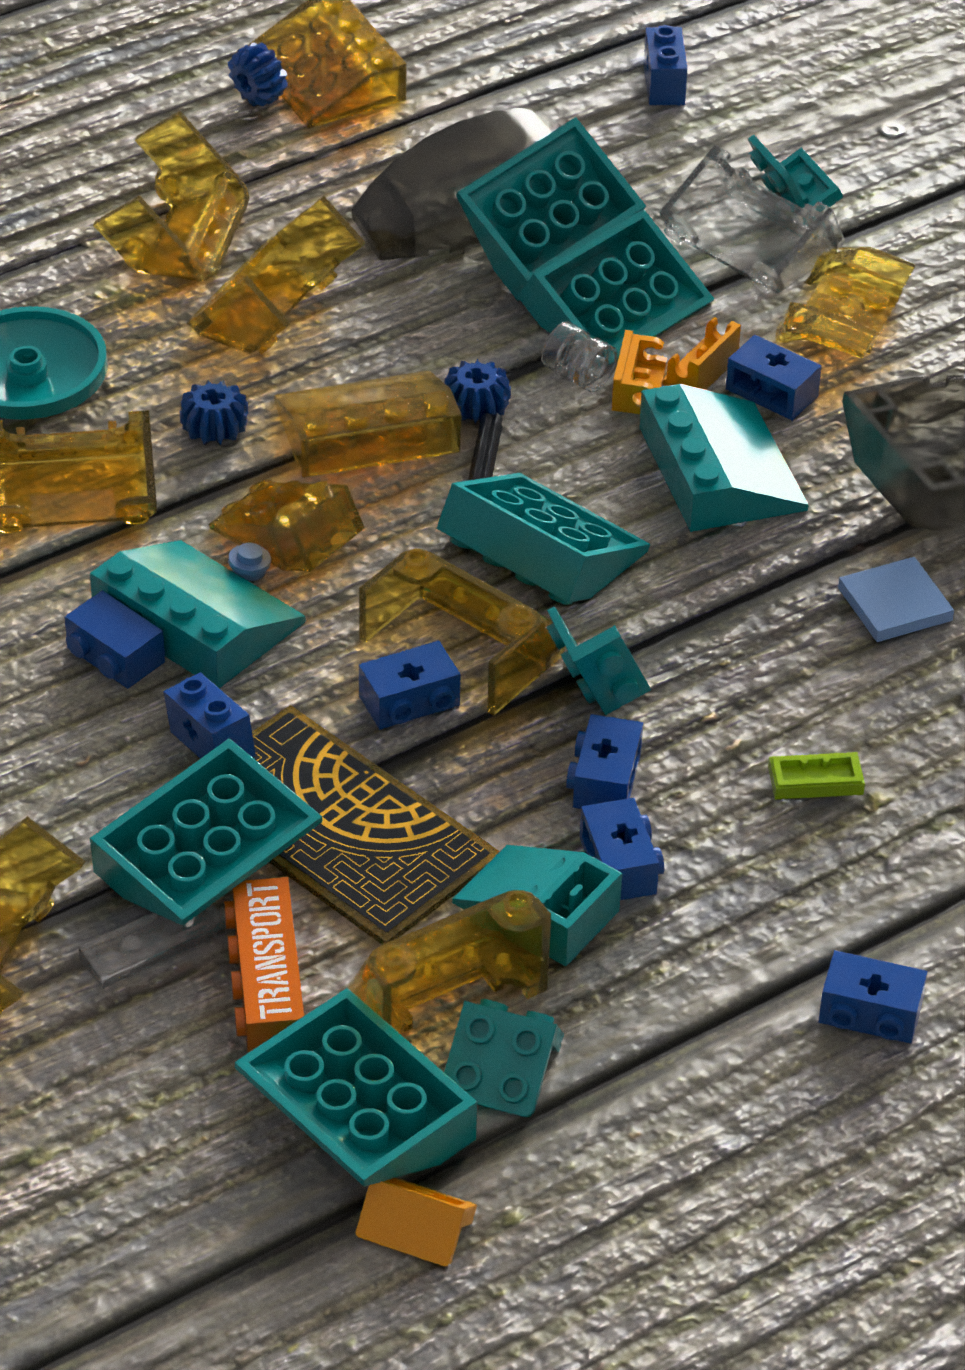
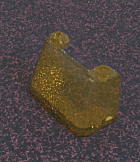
[0,410,157,533]
[346,890,551,1034]

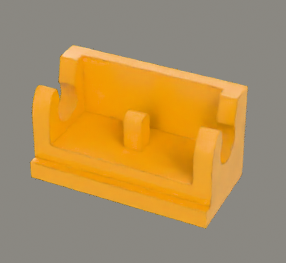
[663,317,741,390]
[612,330,667,414]

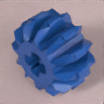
[228,42,288,107]
[442,359,511,424]
[180,380,248,445]

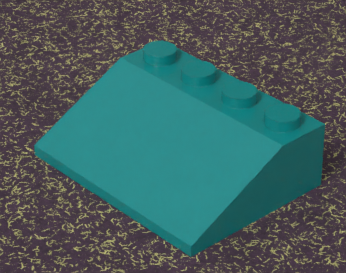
[456,117,646,302]
[517,209,714,370]
[639,384,808,532]
[436,473,651,604]
[90,540,306,688]
[90,738,322,926]
[235,988,477,1187]

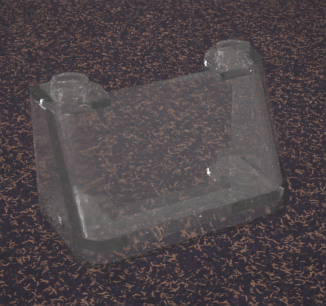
[659,145,845,294]

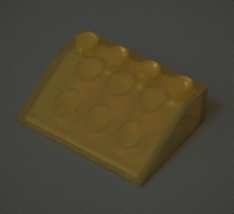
[248,0,407,129]
[274,370,461,478]

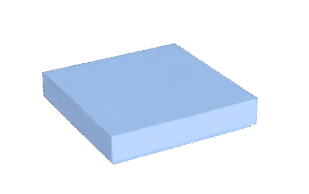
[838,556,954,642]

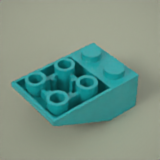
[452,845,622,966]

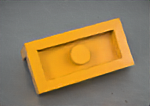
[355,1178,477,1266]

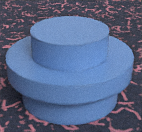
[228,543,271,581]

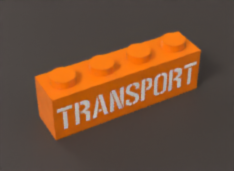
[224,877,304,1053]

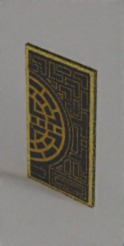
[252,705,500,948]

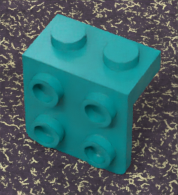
[747,134,844,224]
[546,606,651,715]
[444,999,564,1118]

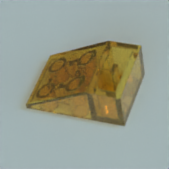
[209,479,365,572]

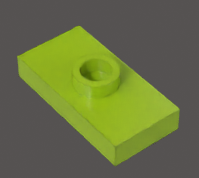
[768,752,865,800]

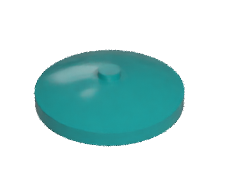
[0,306,108,420]

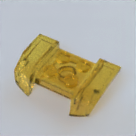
[776,246,916,359]

